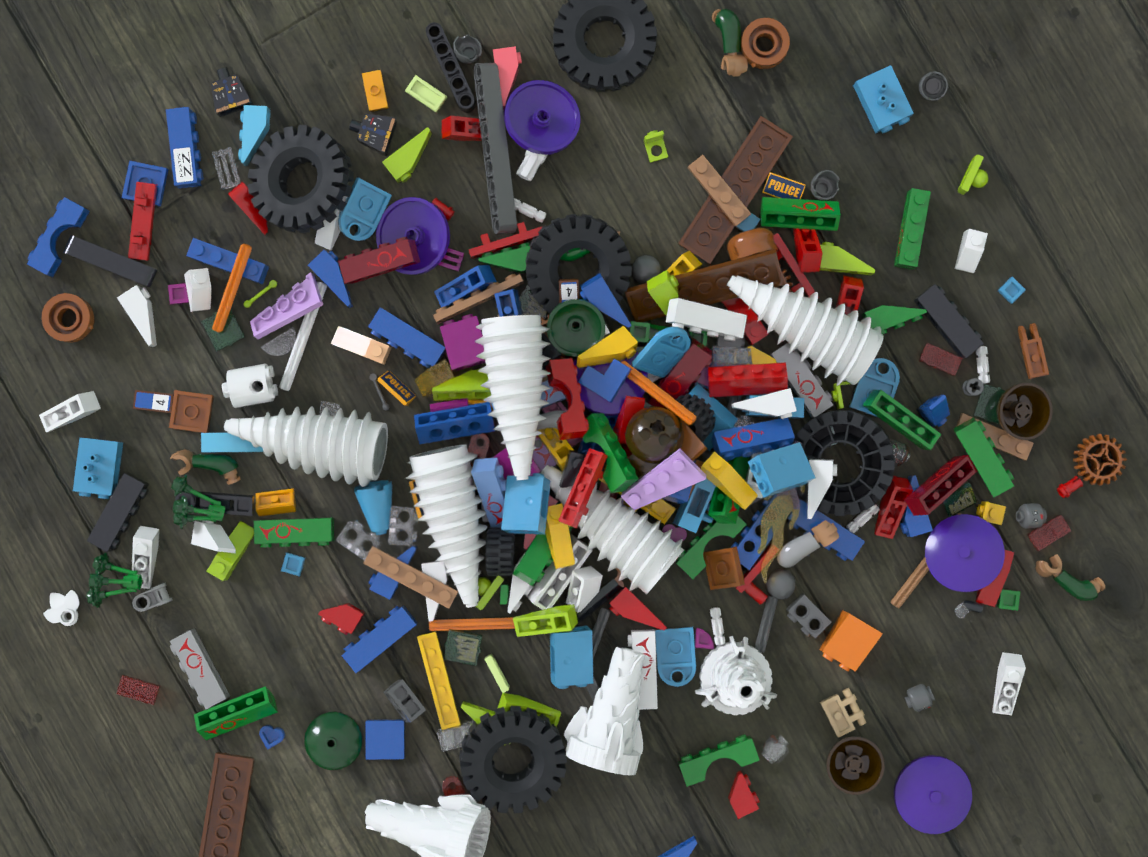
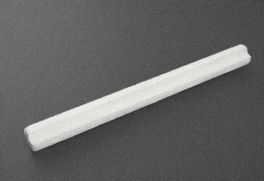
[279,282,327,391]

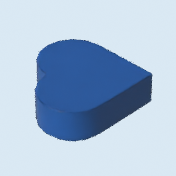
[259,725,285,750]

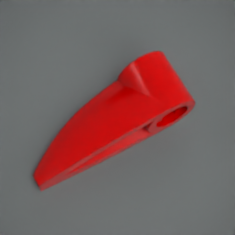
[228,182,268,235]

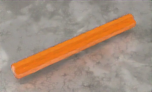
[212,244,252,333]
[621,361,697,425]
[429,617,515,631]

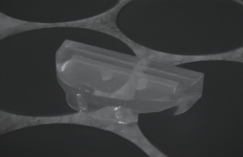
[261,327,297,356]

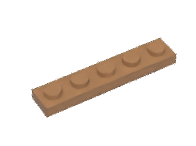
[433,274,524,324]
[363,546,458,609]

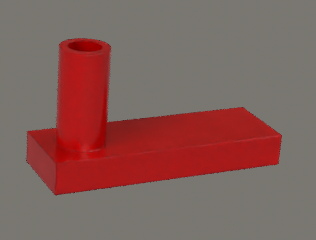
[734,544,779,605]

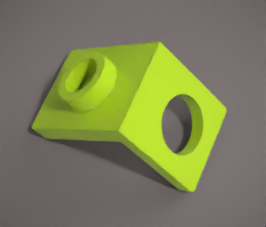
[644,130,668,163]
[831,381,859,409]

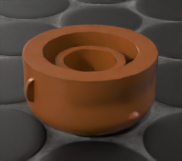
[741,18,790,69]
[727,228,778,260]
[42,293,94,343]

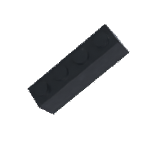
[913,284,984,360]
[87,473,149,552]

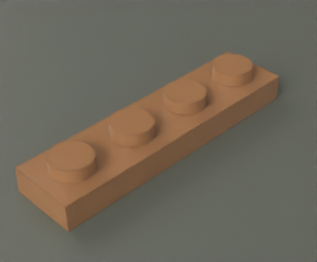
[688,155,751,227]
[956,413,1034,461]

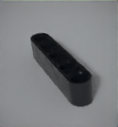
[426,22,475,113]
[63,235,157,287]

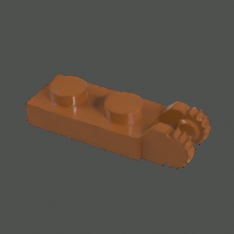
[1018,323,1049,379]

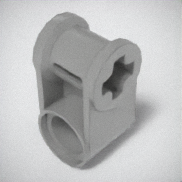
[132,582,173,612]

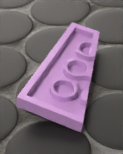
[250,272,323,339]
[621,448,707,510]

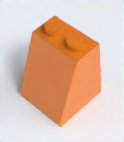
[819,610,883,672]

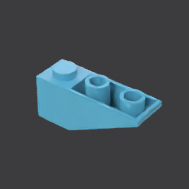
[238,105,270,166]

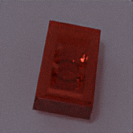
[919,343,963,376]
[1027,515,1071,551]
[116,675,160,705]

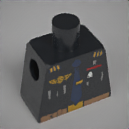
[211,68,254,117]
[349,114,397,156]

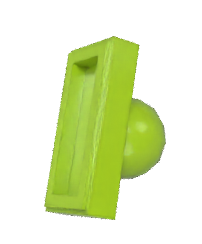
[957,155,988,195]
[476,576,504,610]

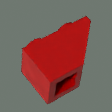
[318,603,365,635]
[728,771,760,819]

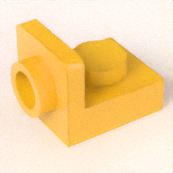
[976,501,1006,525]

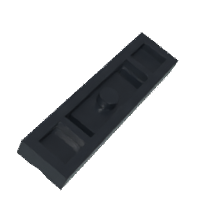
[175,491,254,516]
[575,579,622,627]

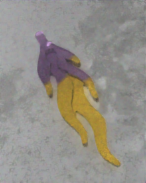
[757,441,805,583]

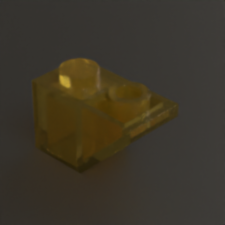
[414,360,456,397]

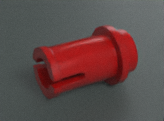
[432,198,455,221]
[1057,476,1083,498]

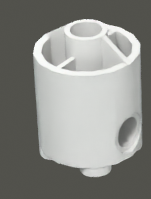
[222,364,278,408]

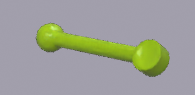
[244,280,277,308]

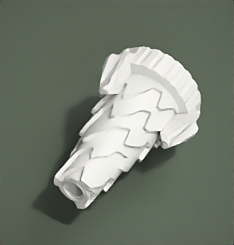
[695,636,777,715]
[564,647,645,775]
[365,795,491,857]

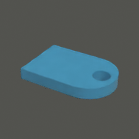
[338,178,392,241]
[632,327,690,378]
[849,358,900,418]
[655,627,696,687]

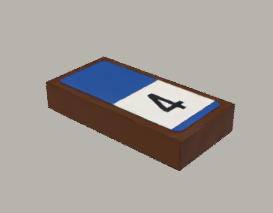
[559,279,579,304]
[133,390,174,413]

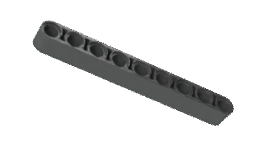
[474,63,517,234]

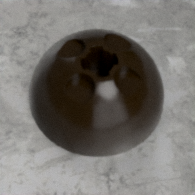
[997,383,1053,440]
[625,406,684,464]
[826,736,885,795]

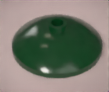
[547,299,605,357]
[304,712,362,770]

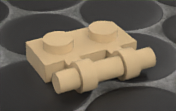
[820,688,866,738]

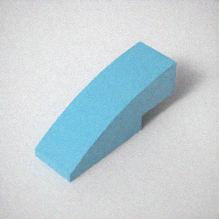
[201,433,263,452]

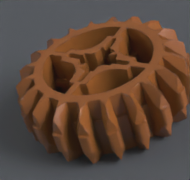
[1073,434,1127,486]

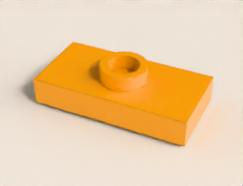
[362,70,388,112]

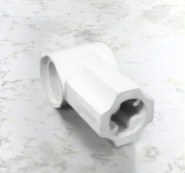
[516,150,547,182]

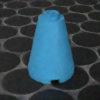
[354,480,393,535]

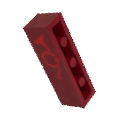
[338,237,420,284]
[648,338,713,409]
[904,455,978,516]

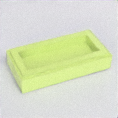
[405,75,448,113]
[485,654,510,693]

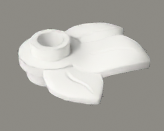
[43,590,80,626]

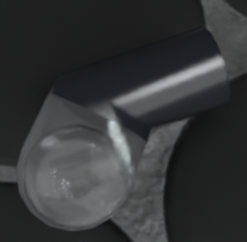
[955,600,983,619]

